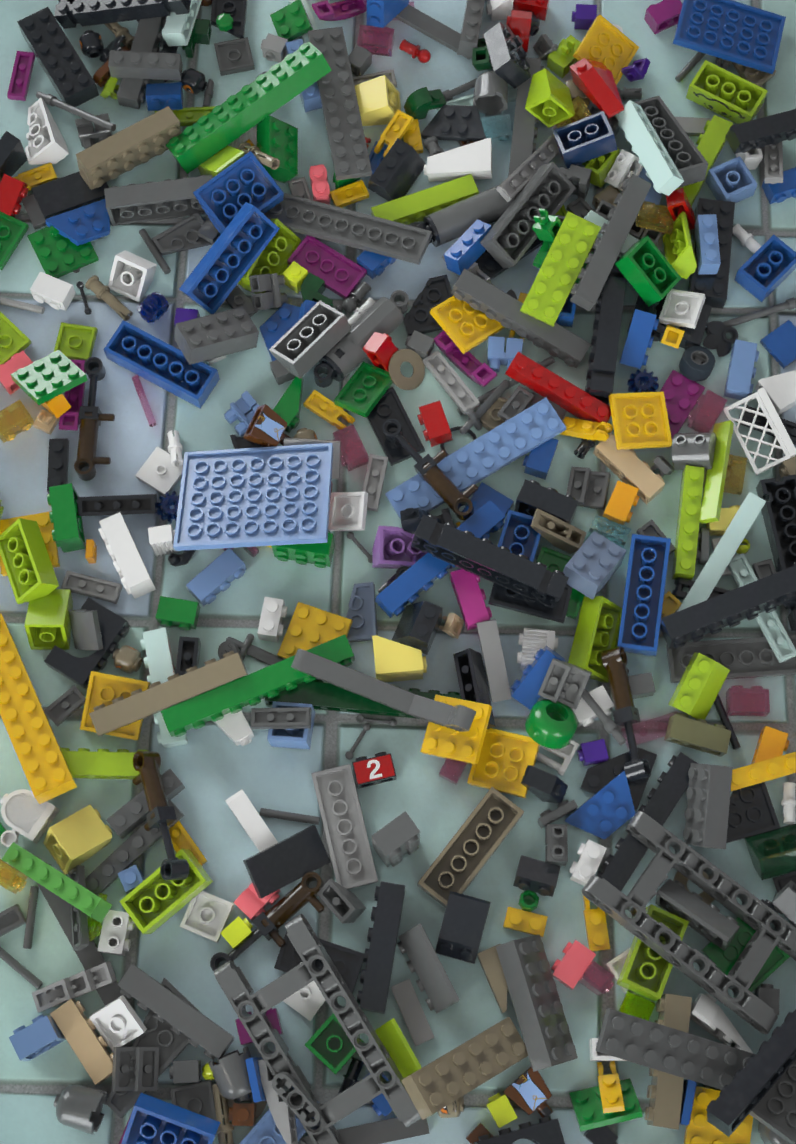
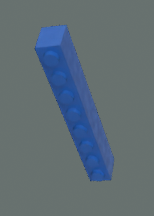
[375,500,506,618]

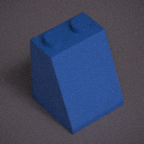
[367,0,409,28]

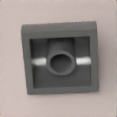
[671,432,717,470]

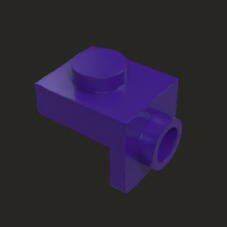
[621,58,651,82]

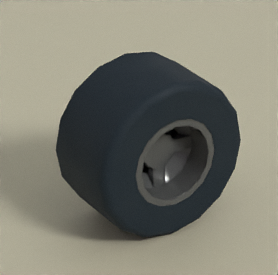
[679,346,715,381]

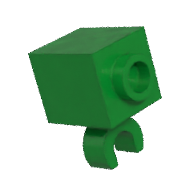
[532,208,562,242]

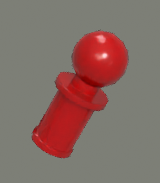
[399,39,431,63]

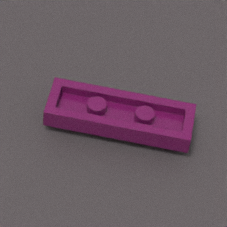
[7,51,35,101]

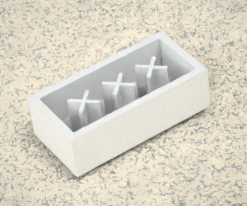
[98,512,156,599]

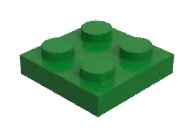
[270,0,313,42]

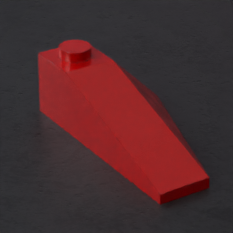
[570,58,624,118]

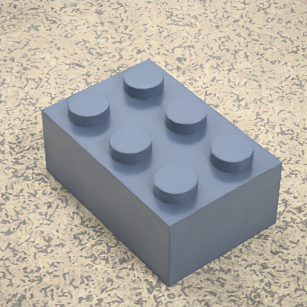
[563,531,627,600]

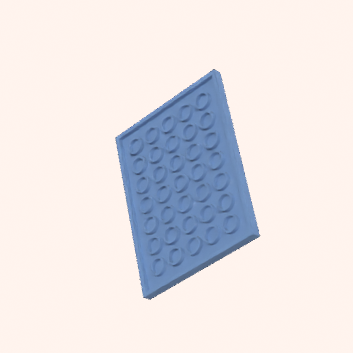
[173,443,334,551]

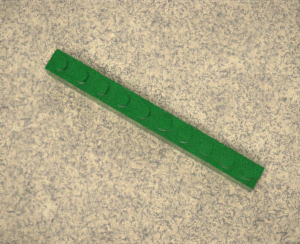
[161,635,355,737]

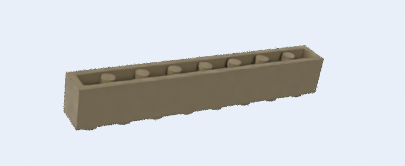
[89,651,248,736]

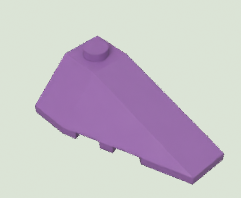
[372,526,452,569]

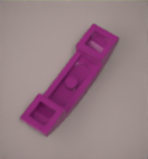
[312,0,367,21]
[434,330,497,387]
[59,359,86,431]

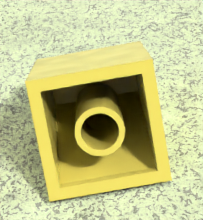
[354,75,401,126]
[372,635,427,682]
[43,804,113,875]

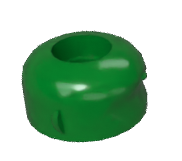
[525,699,578,749]

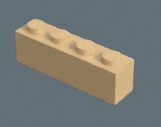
[593,432,665,505]
[50,999,113,1085]

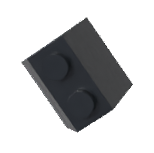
[392,600,443,655]

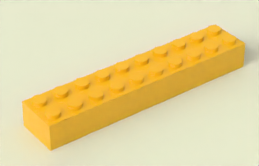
[0,613,77,804]

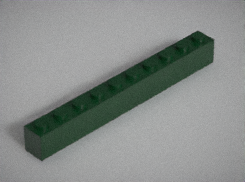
[265,679,461,719]

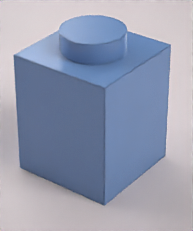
[117,864,145,894]

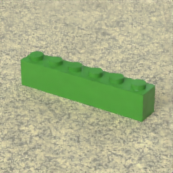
[2,842,112,923]

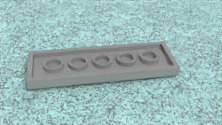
[311,764,378,889]

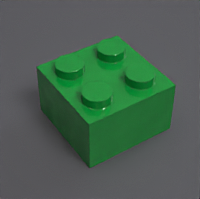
[305,1013,365,1075]

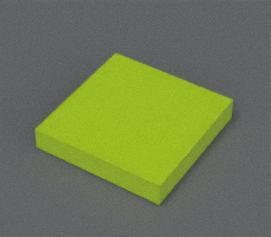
[54,322,98,361]

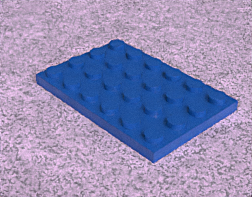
[673,0,786,74]

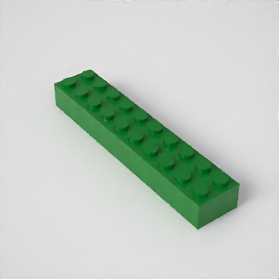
[166,42,332,174]

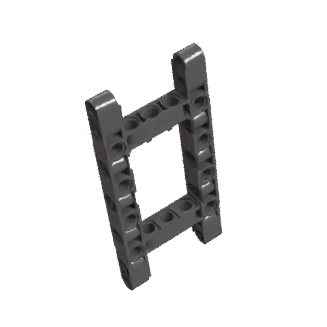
[581,811,796,1034]
[214,914,421,1144]

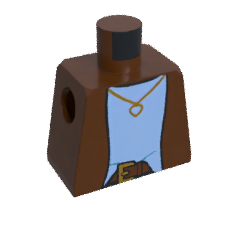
[243,404,291,447]
[502,1066,553,1118]

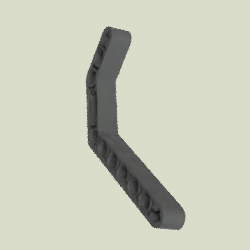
[291,648,476,732]

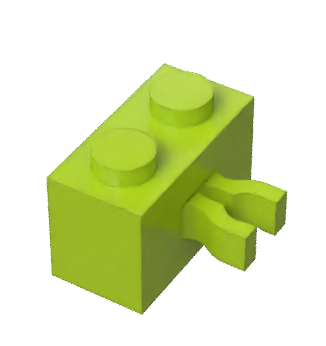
[547,35,581,79]
[582,148,620,188]

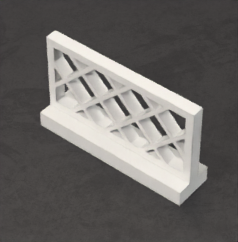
[723,387,796,475]

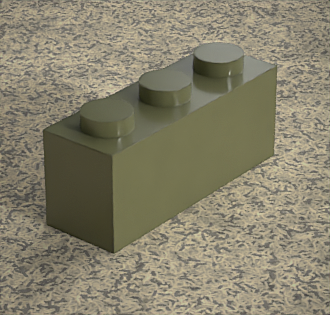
[664,713,731,757]

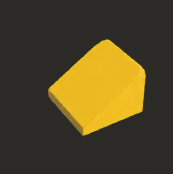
[661,325,685,349]

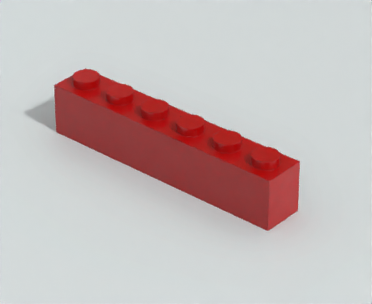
[505,352,611,423]

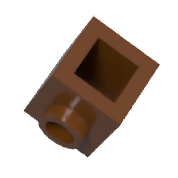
[229,1103,257,1126]

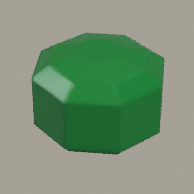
[216,13,234,31]
[518,890,539,912]

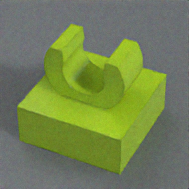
[100,77,120,100]

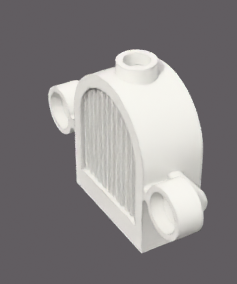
[0,789,60,847]

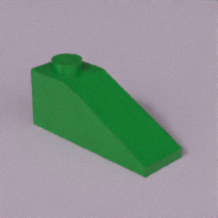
[273,377,304,433]

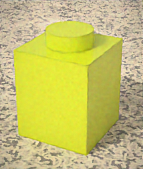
[282,261,308,294]
[220,916,253,949]
[486,1092,518,1128]

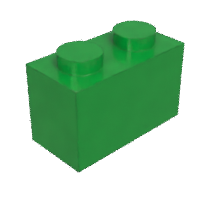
[156,596,201,631]

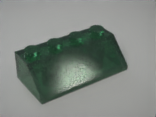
[745,824,796,880]

